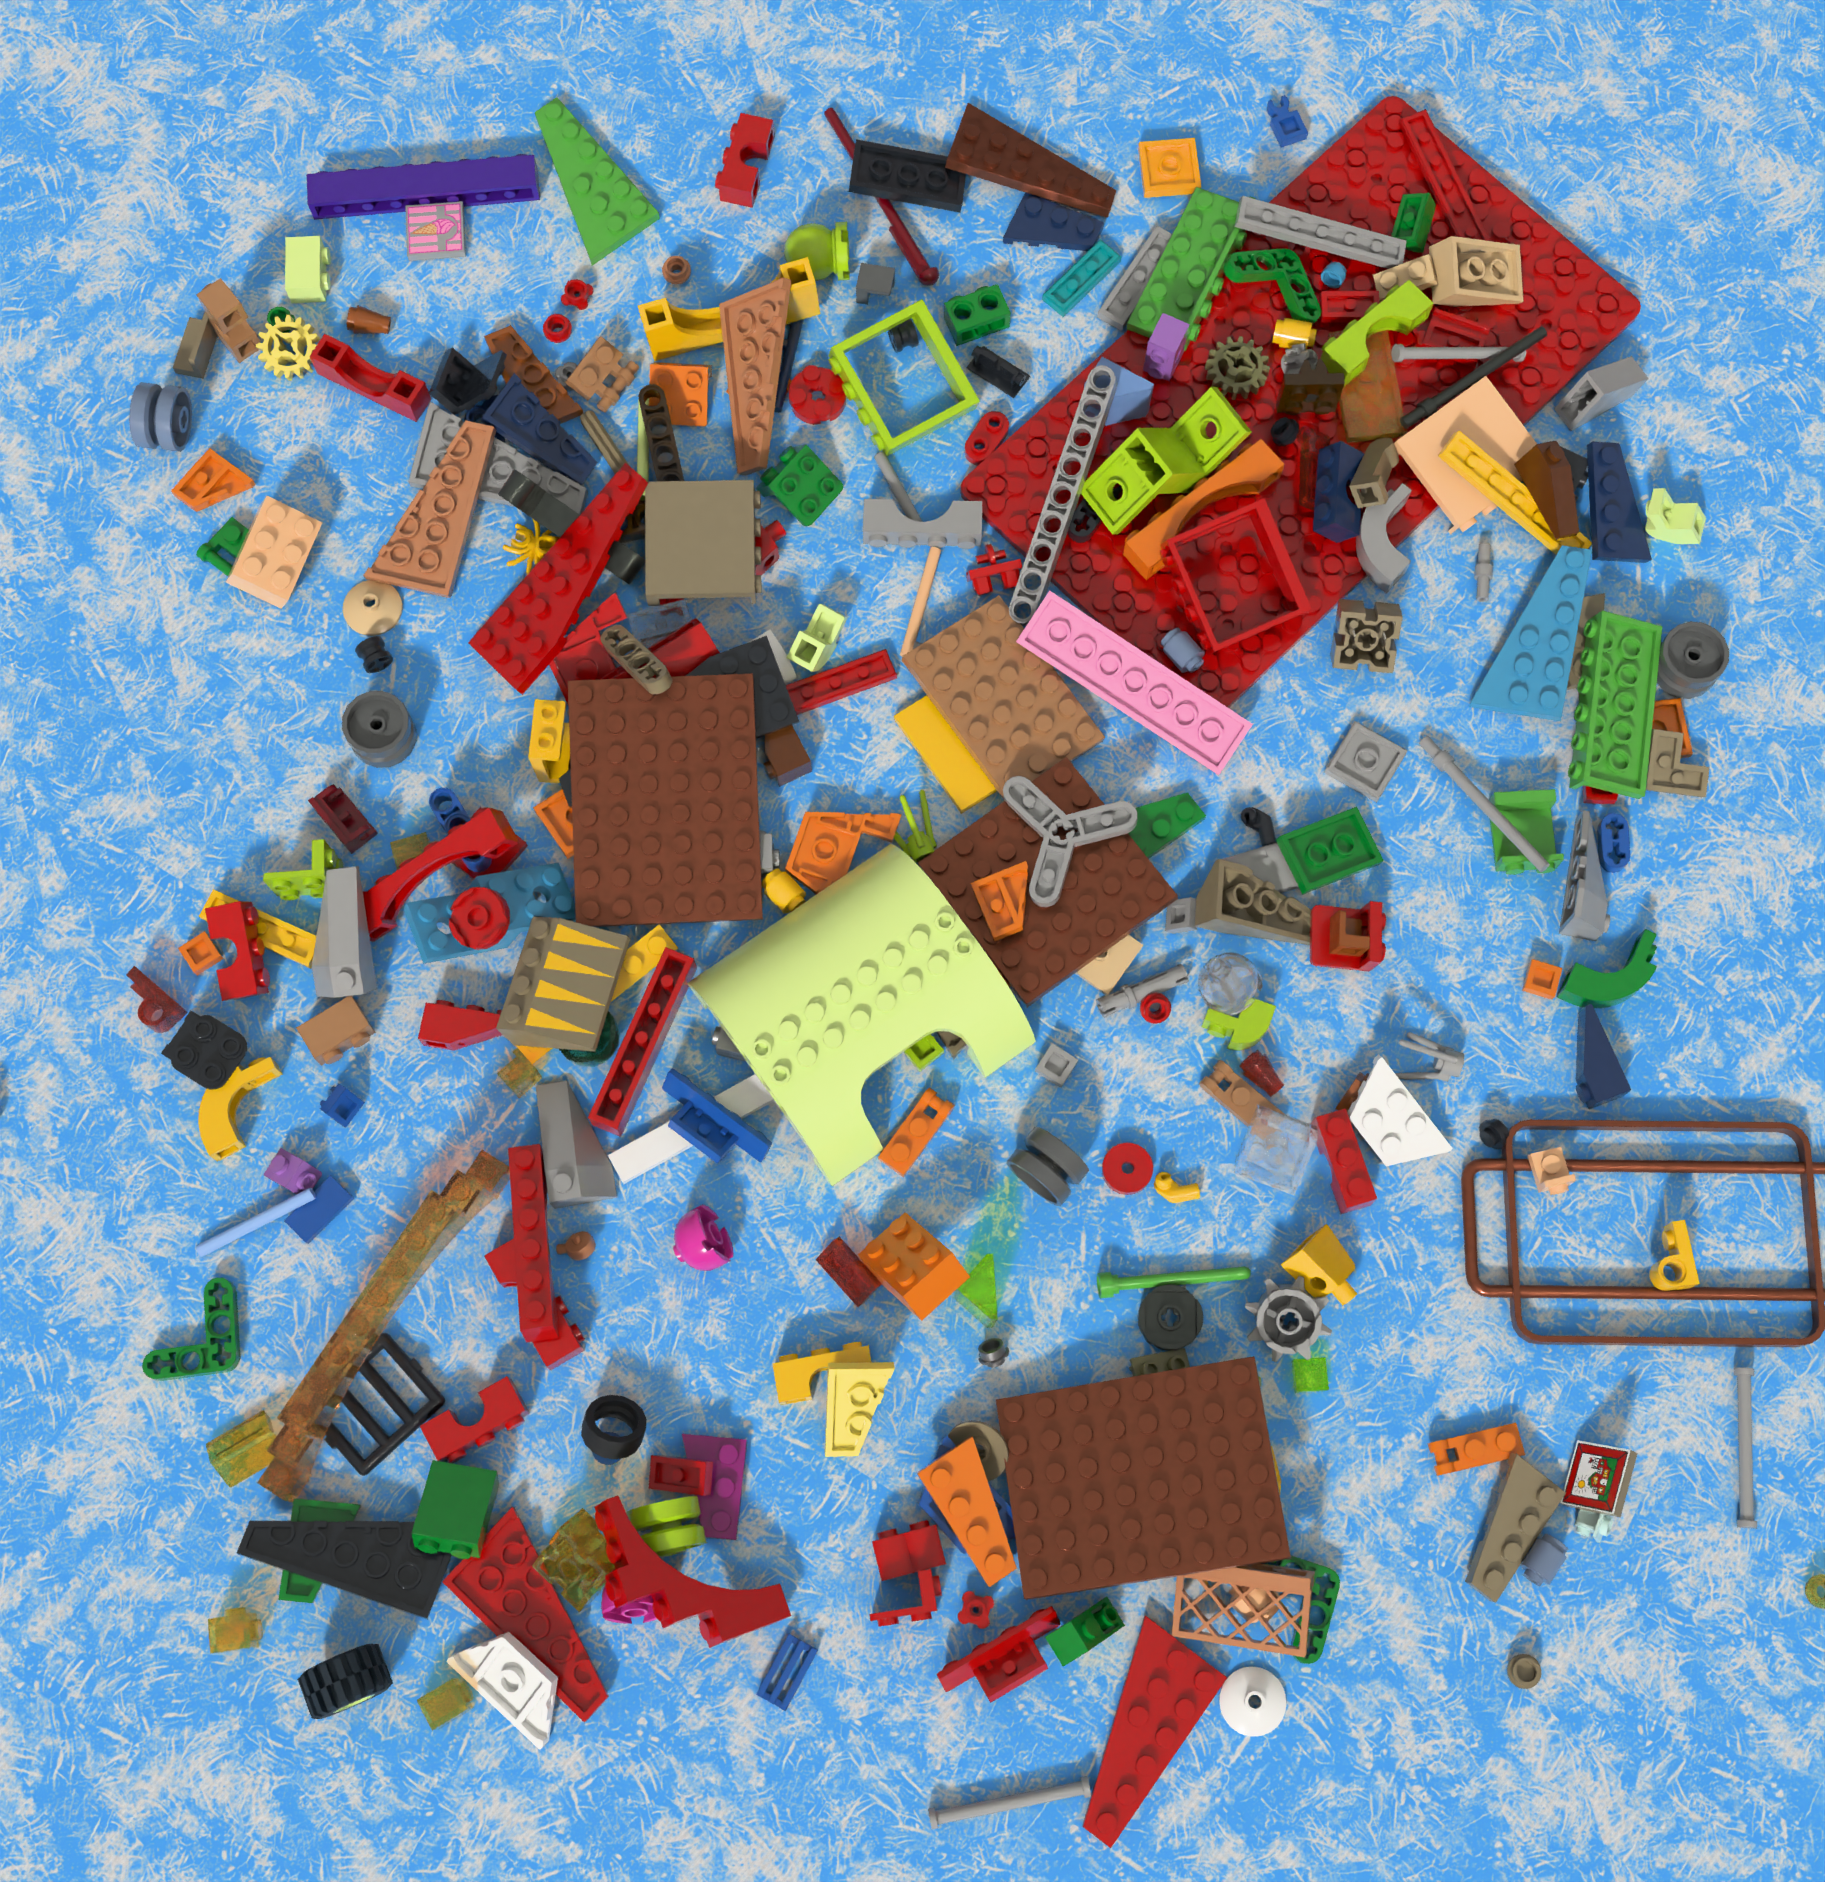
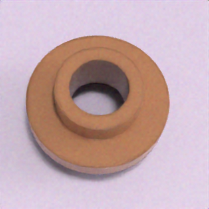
[662,256,691,284]

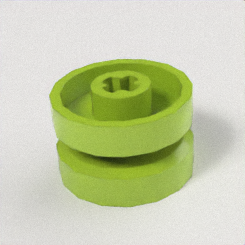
[626,1496,707,1557]

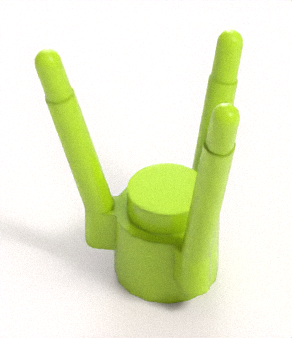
[894,790,937,863]

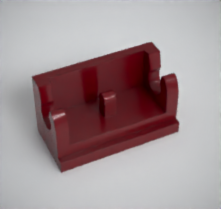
[308,784,378,854]

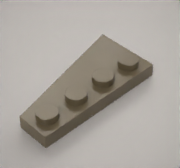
[1465,1453,1566,1603]

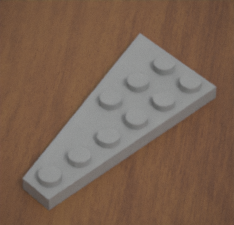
[408,402,588,514]

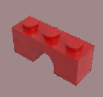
[715,113,775,208]
[205,901,270,1001]
[1310,1108,1377,1214]
[420,1376,530,1463]

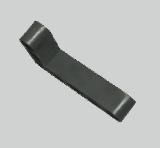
[498,469,645,585]

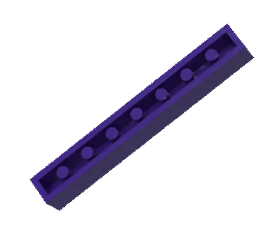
[306,154,540,220]

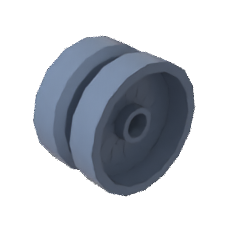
[129,382,192,452]

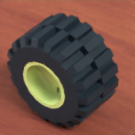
[297,1644,393,1719]

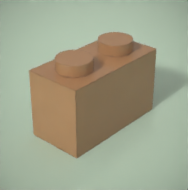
[296,996,376,1066]

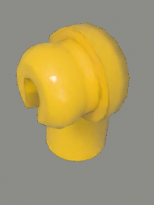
[1154,1172,1200,1203]

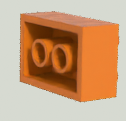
[857,1212,970,1321]

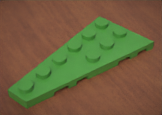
[535,97,660,266]

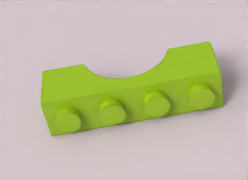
[1321,280,1434,387]

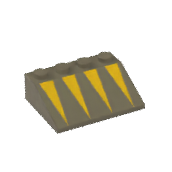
[496,917,630,1052]

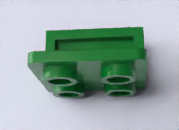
[756,444,843,526]

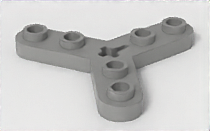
[1003,776,1138,907]

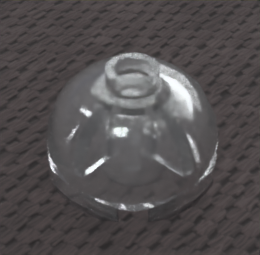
[1198,952,1263,1016]

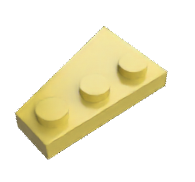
[824,1362,895,1457]

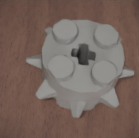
[1245,1276,1332,1362]

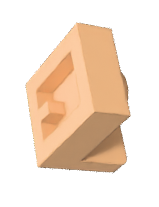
[1527,1147,1576,1195]

